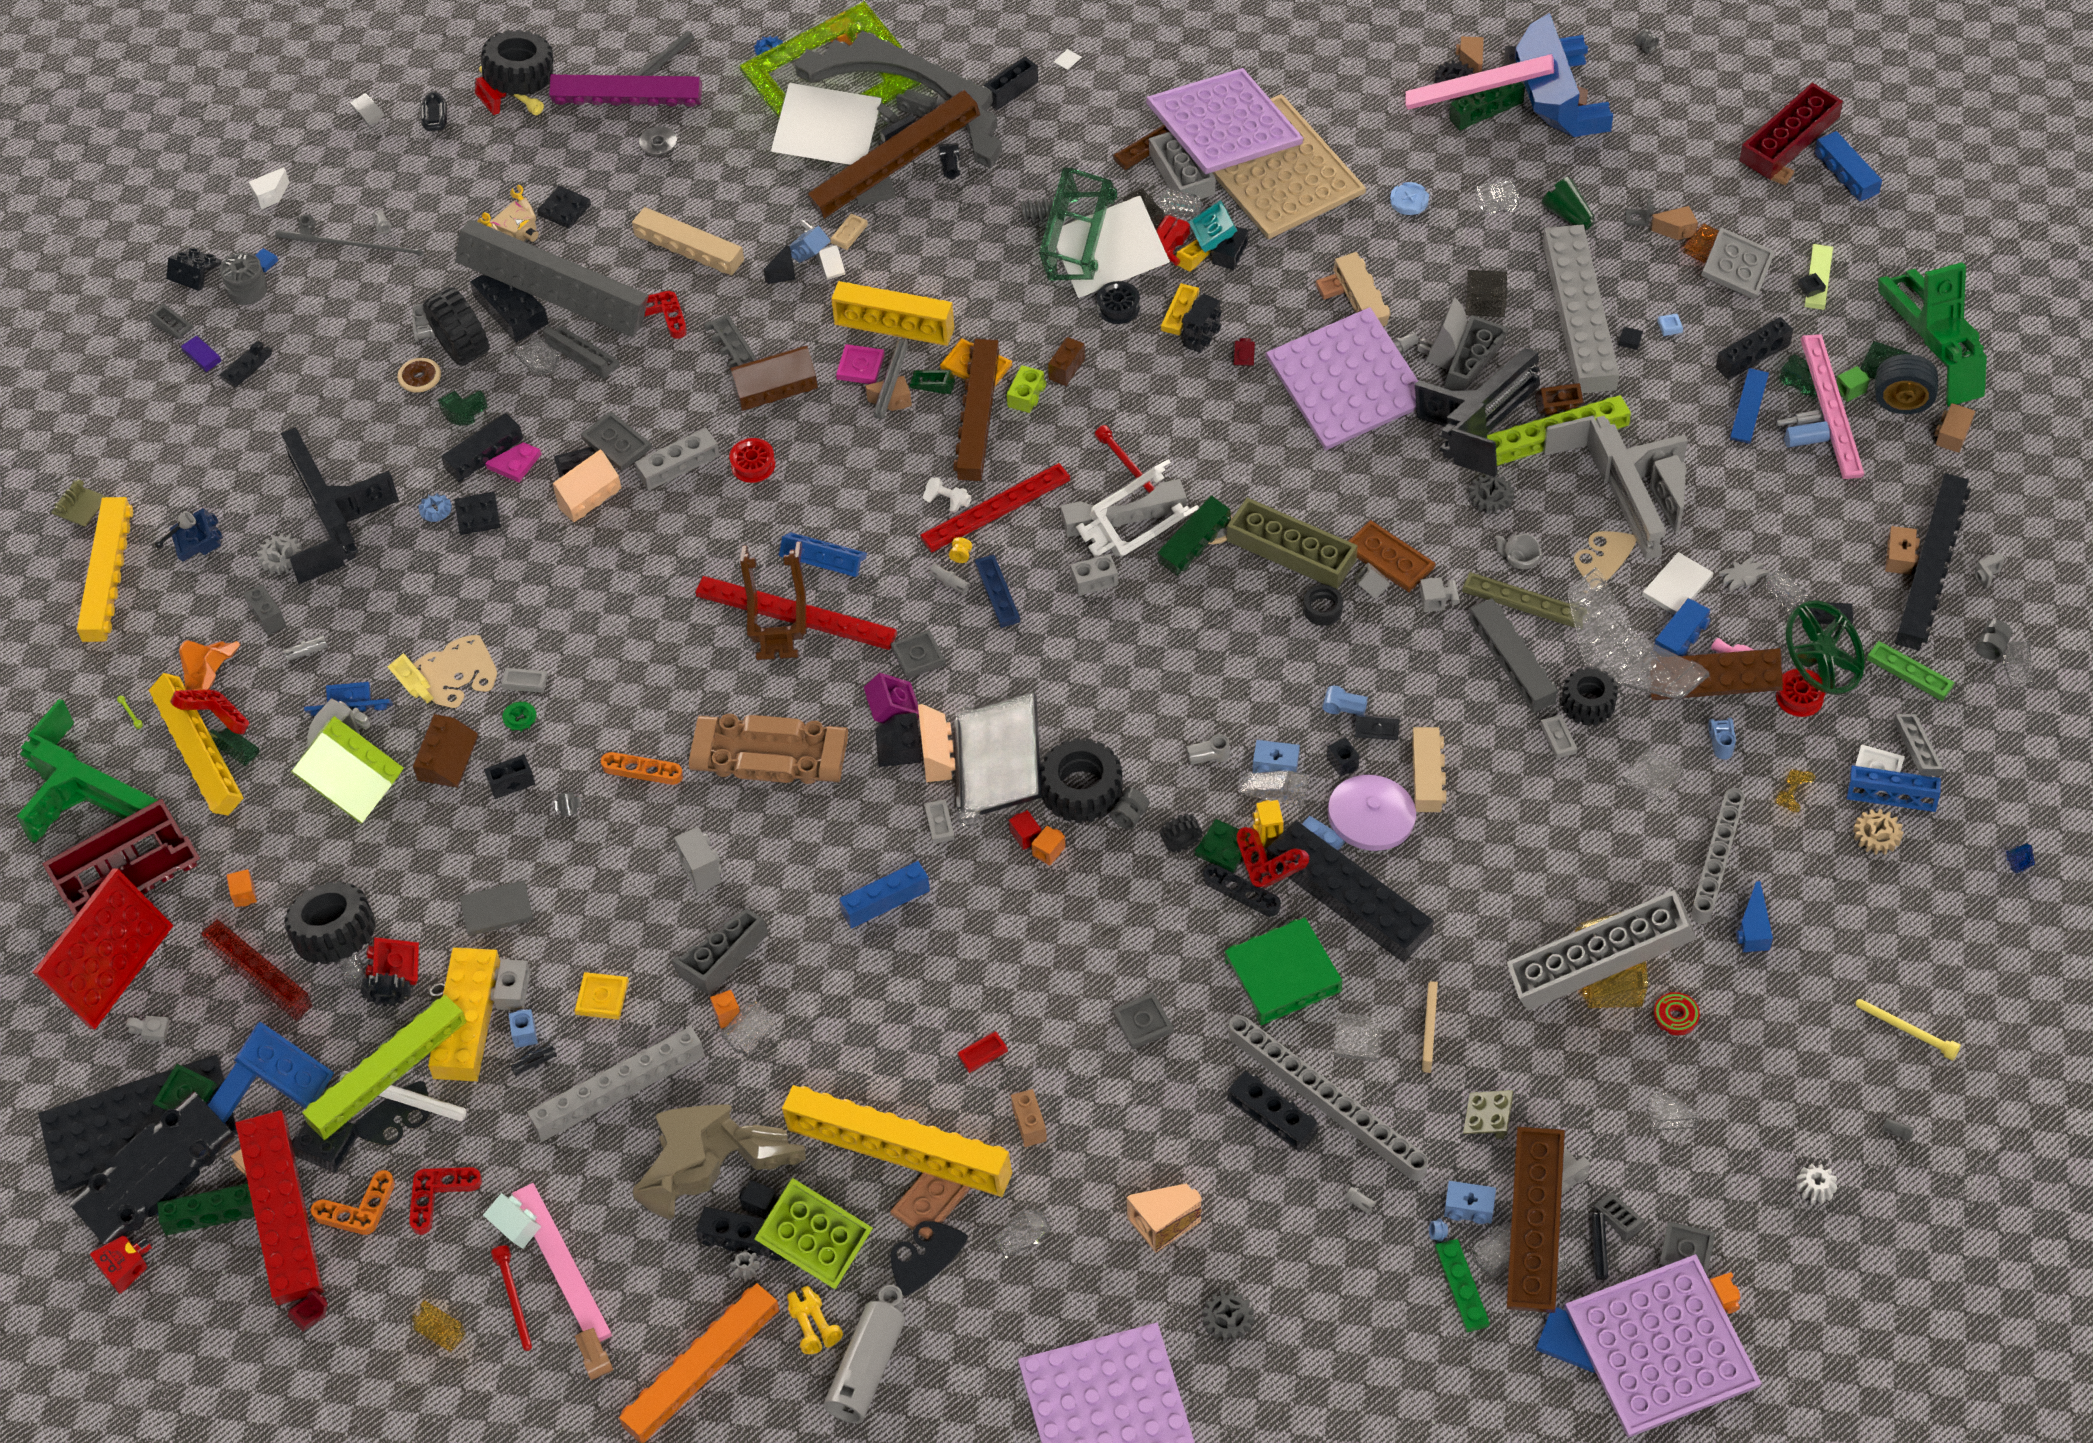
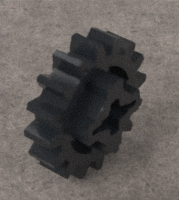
[1434,60,1475,83]
[361,973,411,1007]

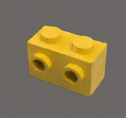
[1252,800,1284,848]

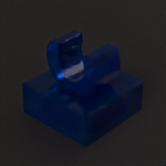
[2006,843,2035,874]

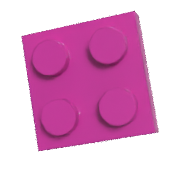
[836,344,885,384]

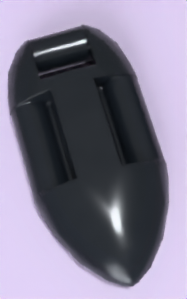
[421,91,447,132]

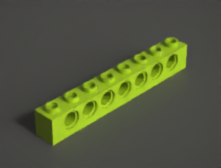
[1487,395,1631,466]

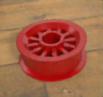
[729,438,775,483]
[1776,669,1826,717]

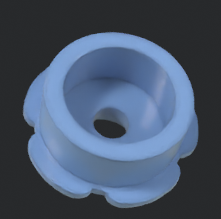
[1429,1218,1448,1242]

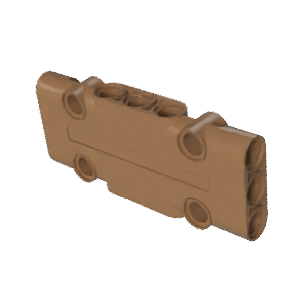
[689,714,848,784]

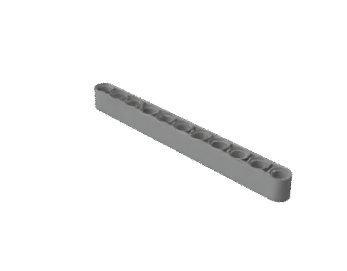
[1229,1015,1428,1181]

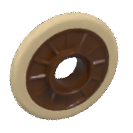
[397,358,441,392]

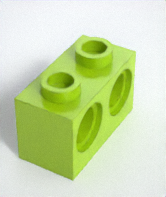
[1007,365,1046,413]

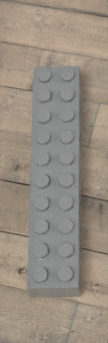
[1543,225,1619,393]

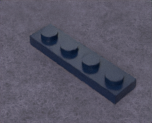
[975,554,1020,628]

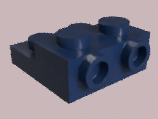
[170,508,223,562]

